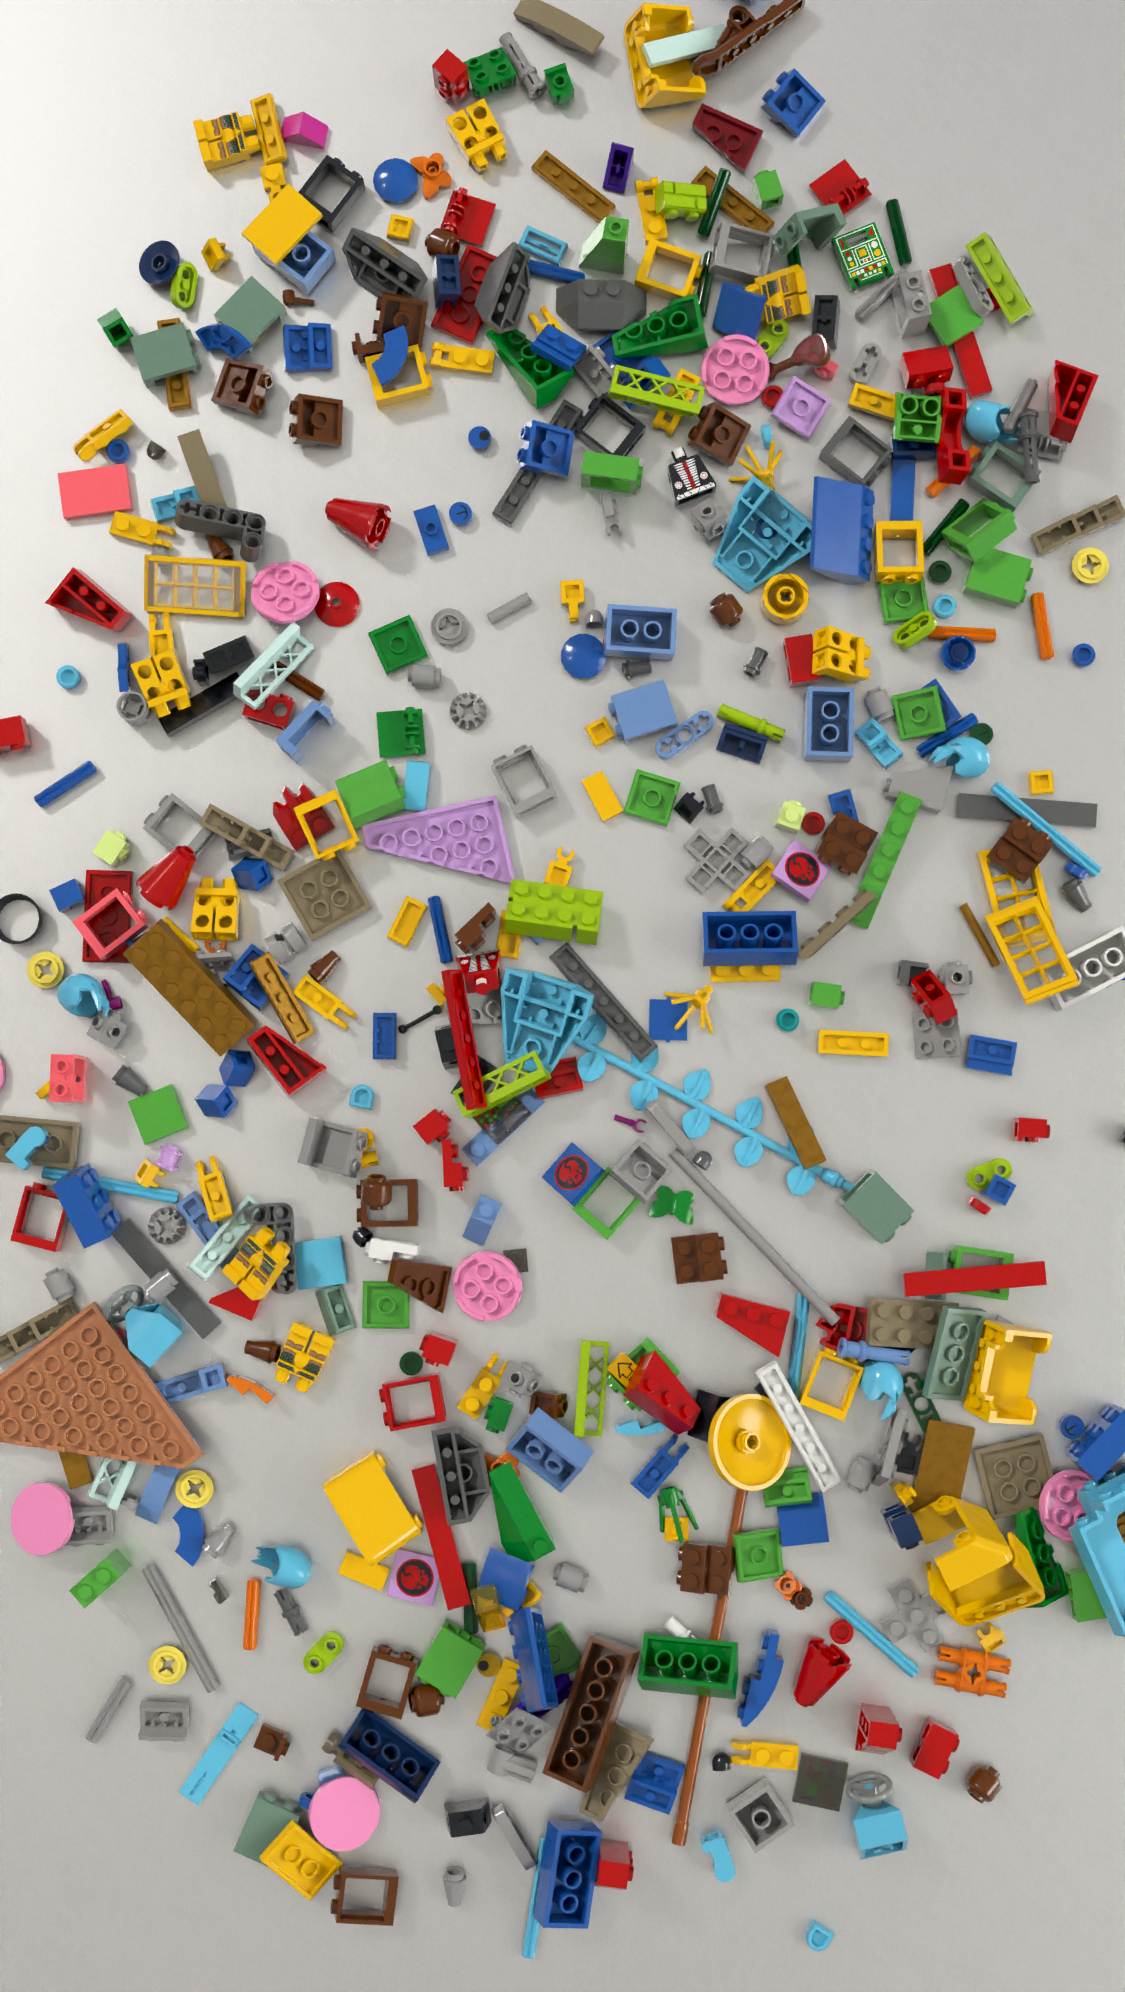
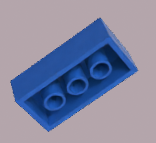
[701,911,798,966]
[534,1820,602,1929]

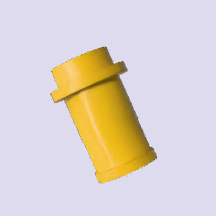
[361,1150,379,1168]

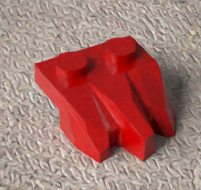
[273,783,335,851]
[816,1303,868,1351]

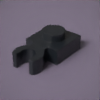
[192,659,210,687]
[894,1431,922,1476]

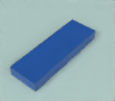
[889,459,916,521]

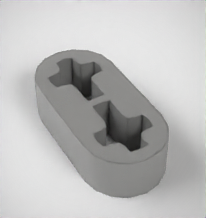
[849,343,881,385]

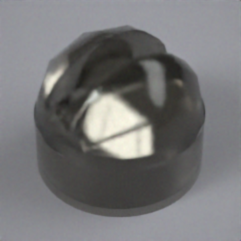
[146,440,167,460]

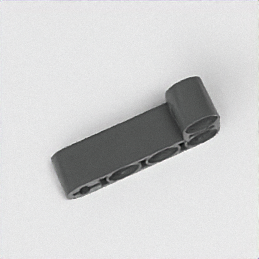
[175,499,266,562]
[244,1203,297,1295]

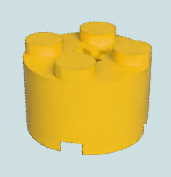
[760,573,809,626]

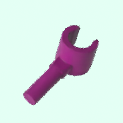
[101,979,123,1010]
[614,1114,647,1133]

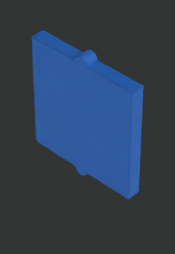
[649,997,688,1043]

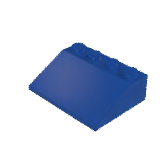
[810,476,875,584]
[508,1607,559,1713]

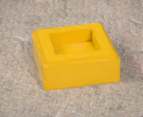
[387,214,414,243]
[584,716,616,748]
[1028,770,1054,796]

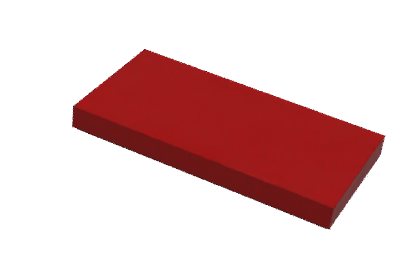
[431,244,497,345]
[82,870,134,964]

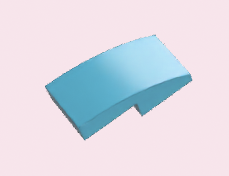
[150,485,200,523]
[855,717,903,770]
[403,760,430,811]
[615,1417,666,1435]

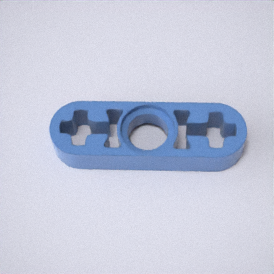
[655,711,714,760]

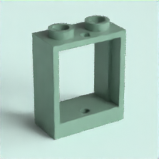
[967,441,1042,512]

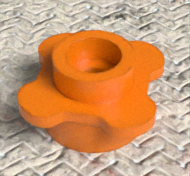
[774,1571,802,1601]

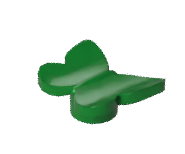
[649,1186,694,1225]

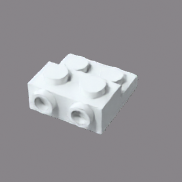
[364,1236,421,1264]

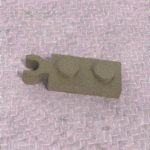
[322,1733,379,1789]

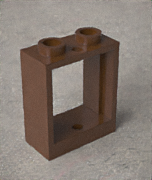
[356,1179,419,1227]
[356,1644,419,1719]
[330,1866,399,1926]

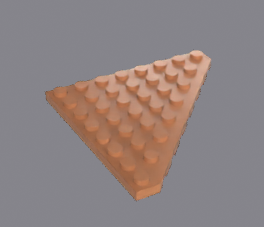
[0,1302,205,1469]

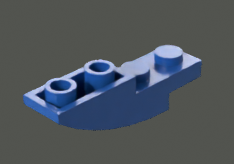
[737,1628,784,1727]

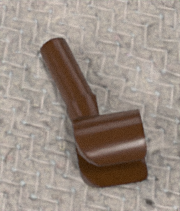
[282,289,315,307]

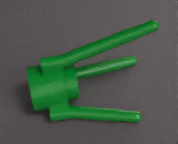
[657,1486,699,1543]

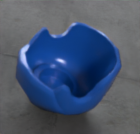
[940,635,976,671]

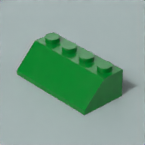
[637,1634,738,1699]

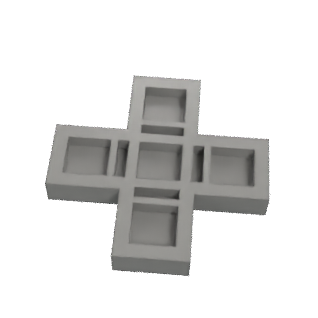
[683,827,751,894]
[879,1577,946,1652]

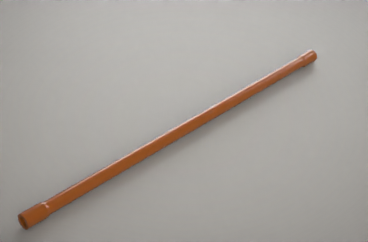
[671,1489,748,1846]

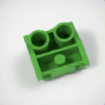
[893,392,942,443]

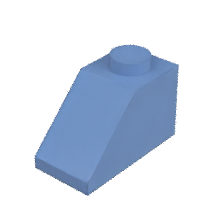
[462,1194,502,1246]

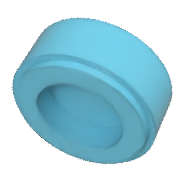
[761,424,773,448]
[932,594,956,619]
[56,665,81,689]

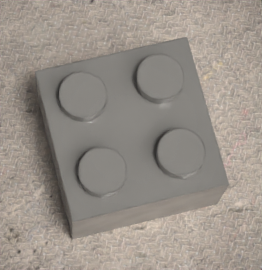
[726,1777,795,1853]

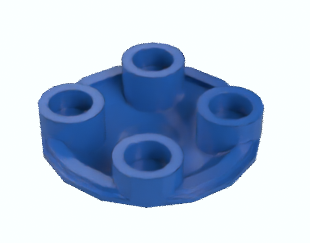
[373,158,418,205]
[561,634,606,679]

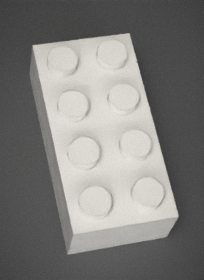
[1036,926,1125,1011]

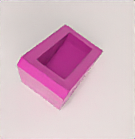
[281,111,329,149]

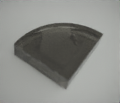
[209,1576,230,1604]

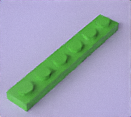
[851,791,922,929]

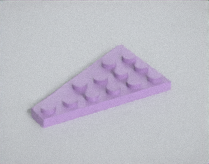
[361,795,515,884]

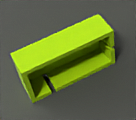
[504,879,603,945]

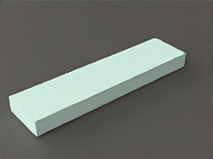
[642,24,725,68]
[188,1194,261,1282]

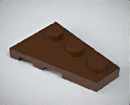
[387,1258,452,1313]

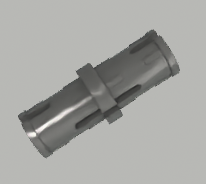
[273,1587,308,1636]

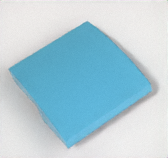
[295,1236,348,1290]

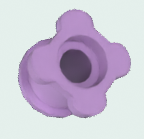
[153,1143,182,1172]

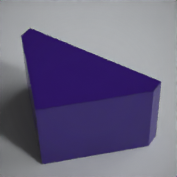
[602,142,634,193]

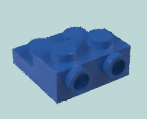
[761,68,826,137]
[517,420,575,478]

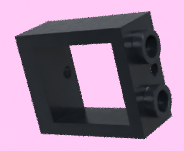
[298,155,365,232]
[574,393,646,457]

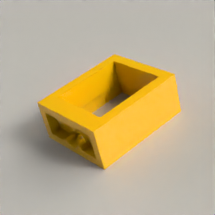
[634,238,704,301]
[365,344,433,408]
[874,521,924,584]
[293,789,360,862]
[798,1347,864,1421]

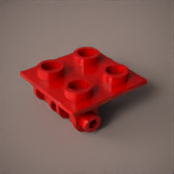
[809,159,872,215]
[440,187,496,247]

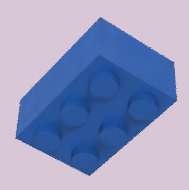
[52,1163,121,1249]
[1066,1404,1125,1482]

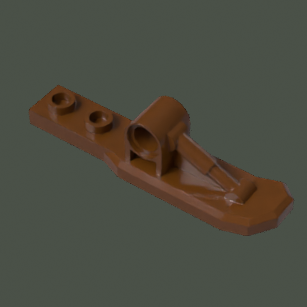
[692,0,806,78]

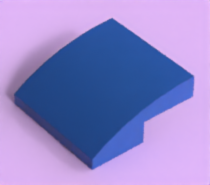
[712,282,766,340]
[283,322,332,372]
[223,944,289,1011]
[776,1491,829,1547]
[477,1548,535,1611]
[624,1751,685,1815]

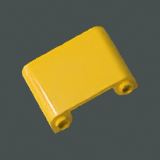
[624,3,706,109]
[963,1320,1053,1425]
[323,1450,424,1567]

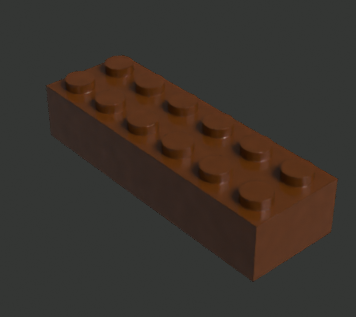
[542,1633,640,1793]

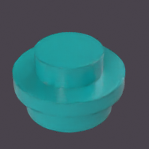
[776,1009,799,1032]

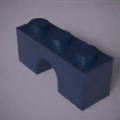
[880,1502,923,1550]

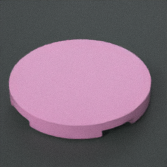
[701,334,770,406]
[251,561,320,623]
[452,1251,523,1321]
[1039,1470,1094,1543]
[11,1482,75,1555]
[308,1776,380,1851]

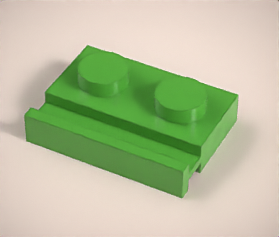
[762,1467,812,1508]

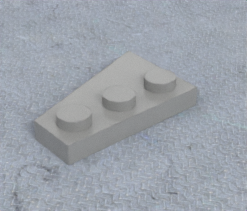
[443,982,502,1025]
[871,1408,909,1487]

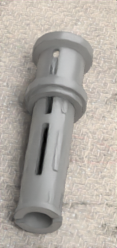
[499,32,547,99]

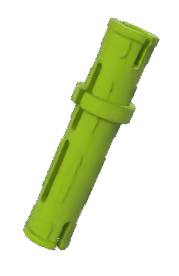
[716,703,786,743]

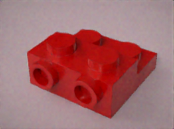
[442,1139,469,1191]

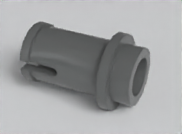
[743,647,768,678]
[622,658,652,679]
[701,784,724,815]

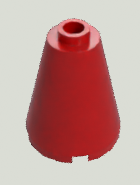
[325,498,391,549]
[136,845,196,910]
[793,1637,852,1707]

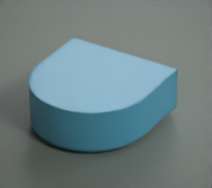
[349,1085,374,1110]
[806,1920,835,1951]

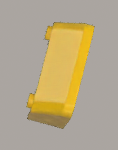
[912,1495,1013,1592]
[926,1532,1045,1626]

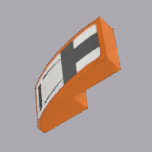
[226,1374,276,1404]

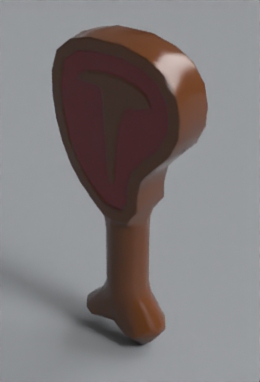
[769,333,831,380]

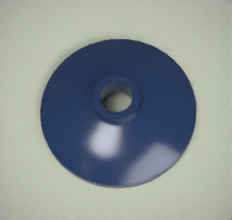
[139,240,180,285]

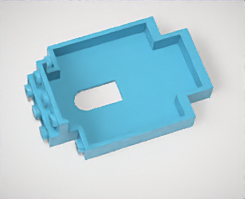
[1068,1462,1125,1637]

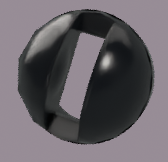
[352,1227,373,1248]
[712,1752,731,1771]

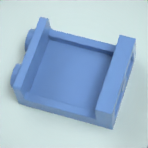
[608,679,678,743]
[275,700,335,764]

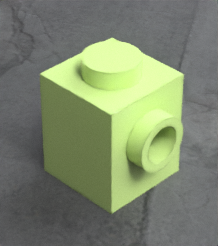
[775,800,806,834]
[92,830,131,868]

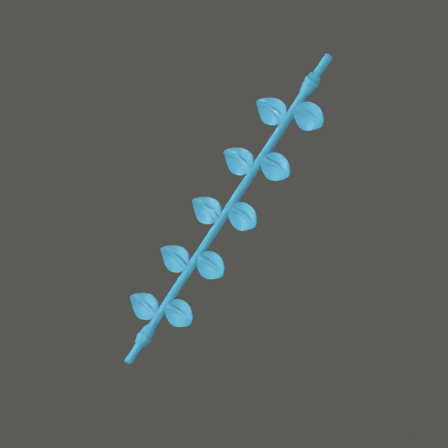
[572,1014,854,1196]

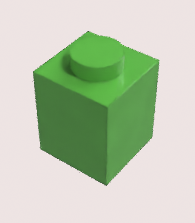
[752,170,784,211]
[809,981,845,1010]

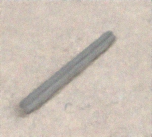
[142,1563,219,1693]

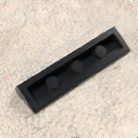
[157,671,240,738]

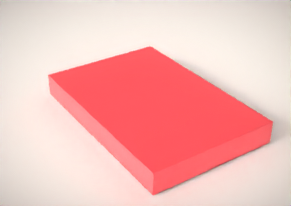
[57,464,133,520]

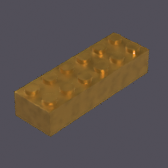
[123,919,257,1057]

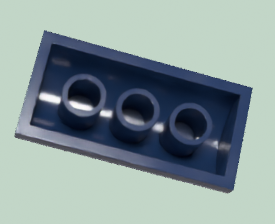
[337,1708,441,1804]

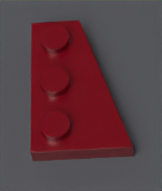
[692,103,763,174]

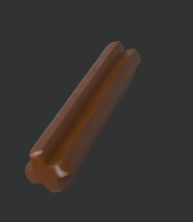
[270,661,325,701]

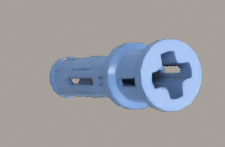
[837,1337,911,1366]

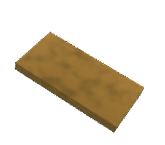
[909,1418,975,1512]

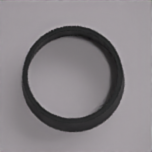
[0,893,42,944]

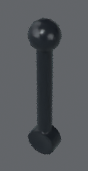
[398,1005,442,1034]

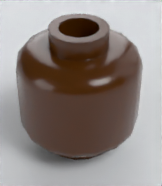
[425,228,460,259]
[709,592,743,628]
[361,1174,392,1210]
[408,1684,445,1717]
[966,1765,1002,1804]

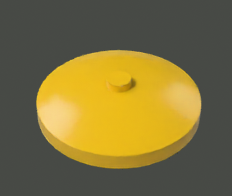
[708,1394,792,1491]

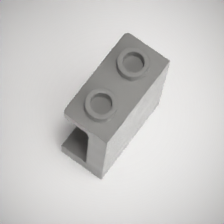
[297,1117,368,1178]

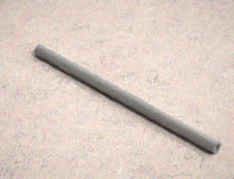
[669,1148,840,1326]

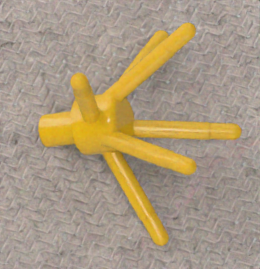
[729,441,783,491]
[664,985,714,1034]

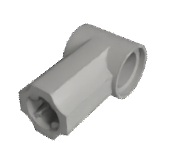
[487,1744,538,1784]

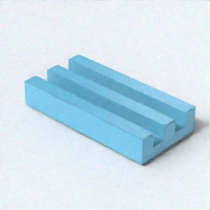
[518,225,568,266]

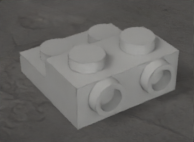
[609,1139,673,1204]

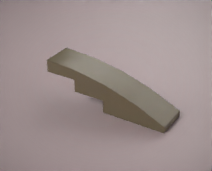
[513,0,605,56]
[177,429,228,507]
[1031,495,1125,556]
[199,804,295,871]
[0,1298,78,1363]

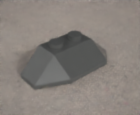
[342,227,428,299]
[474,242,530,334]
[556,279,647,331]
[431,1427,491,1526]

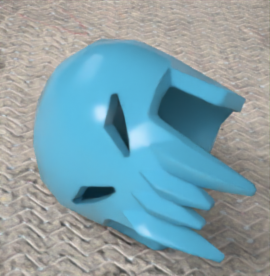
[964,400,1021,444]
[929,736,990,779]
[57,973,109,1019]
[860,1360,904,1420]
[251,1545,311,1589]

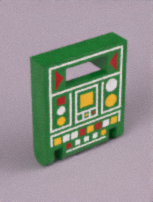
[831,222,894,292]

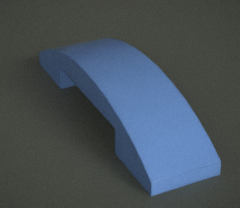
[154,1363,228,1404]
[135,1435,195,1524]

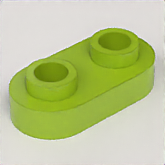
[170,262,198,309]
[755,320,789,360]
[893,611,937,649]
[965,1158,1012,1190]
[303,1631,344,1674]

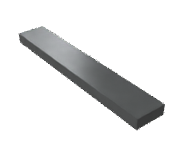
[492,399,584,527]
[956,793,1097,828]
[549,942,658,1062]
[112,1218,221,1339]

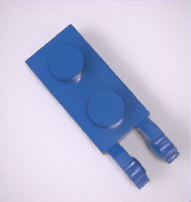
[630,1434,689,1499]

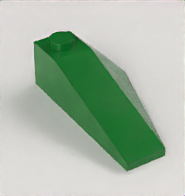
[612,294,708,358]
[486,329,574,409]
[489,1460,556,1562]
[1016,1507,1069,1608]

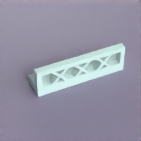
[233,622,314,710]
[87,1457,137,1510]

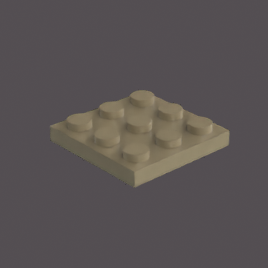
[277,850,372,941]
[973,1433,1053,1520]

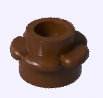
[790,1587,813,1610]

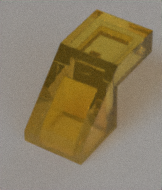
[470,1584,506,1633]

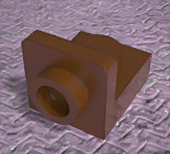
[351,333,384,363]
[529,1390,568,1419]
[253,1723,291,1761]

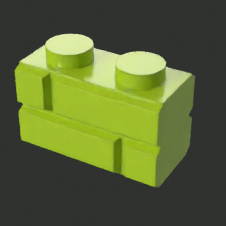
[655,180,707,222]

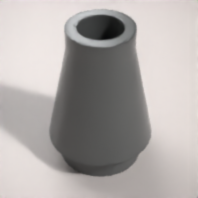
[1061,877,1092,913]
[112,1064,147,1097]

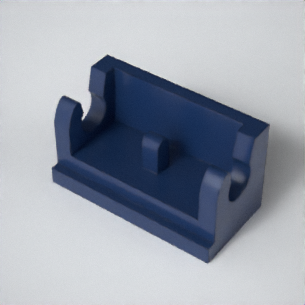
[432,254,462,309]
[716,722,769,764]

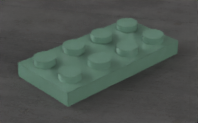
[922,1305,987,1401]

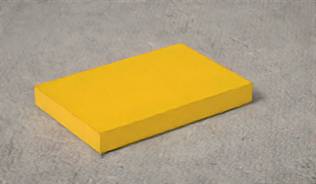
[242,184,323,266]
[259,1819,343,1901]

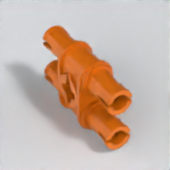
[933,1645,1011,1698]

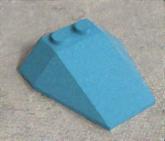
[713,475,812,592]
[501,967,595,1074]

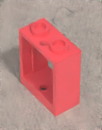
[72,888,149,961]
[49,1054,87,1103]

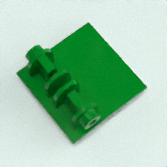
[463,47,517,98]
[376,707,426,758]

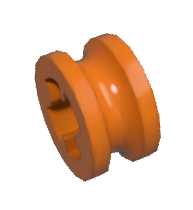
[205,935,227,953]

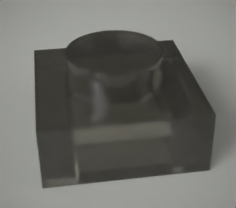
[503,1248,529,1272]

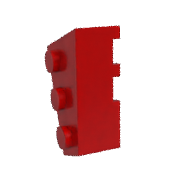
[1048,360,1099,443]
[45,567,133,632]
[247,1025,327,1098]
[714,1292,790,1358]
[623,1350,701,1435]
[855,1703,902,1755]
[594,1838,634,1890]

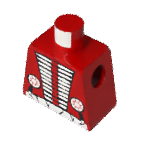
[456,949,503,995]

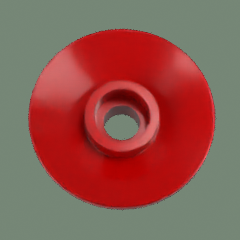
[314,582,360,627]

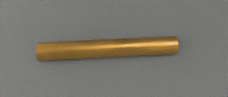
[959,903,1000,968]

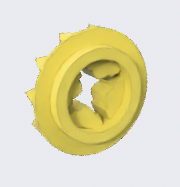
[1072,547,1109,584]
[27,951,65,989]
[175,1470,214,1509]
[148,1645,187,1685]

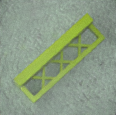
[965,232,1035,324]
[607,365,705,419]
[452,1050,552,1119]
[574,1340,609,1437]

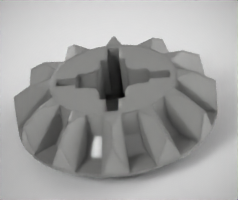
[431,608,468,645]
[450,692,486,729]
[148,1207,186,1245]

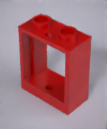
[10,1182,69,1252]
[379,1372,447,1432]

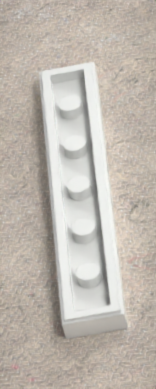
[755,1360,843,1493]

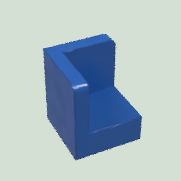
[231,857,273,891]
[49,878,84,913]
[219,1050,256,1087]
[195,1084,238,1118]
[980,1174,1016,1206]

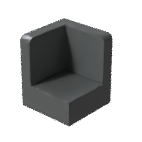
[896,960,929,987]

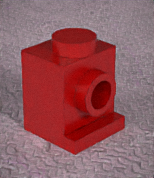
[1013,1118,1050,1143]

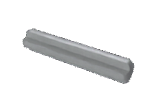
[855,268,908,322]
[1002,378,1038,435]
[85,1677,132,1743]

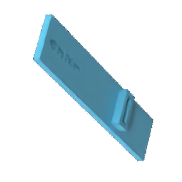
[179,1702,259,1805]

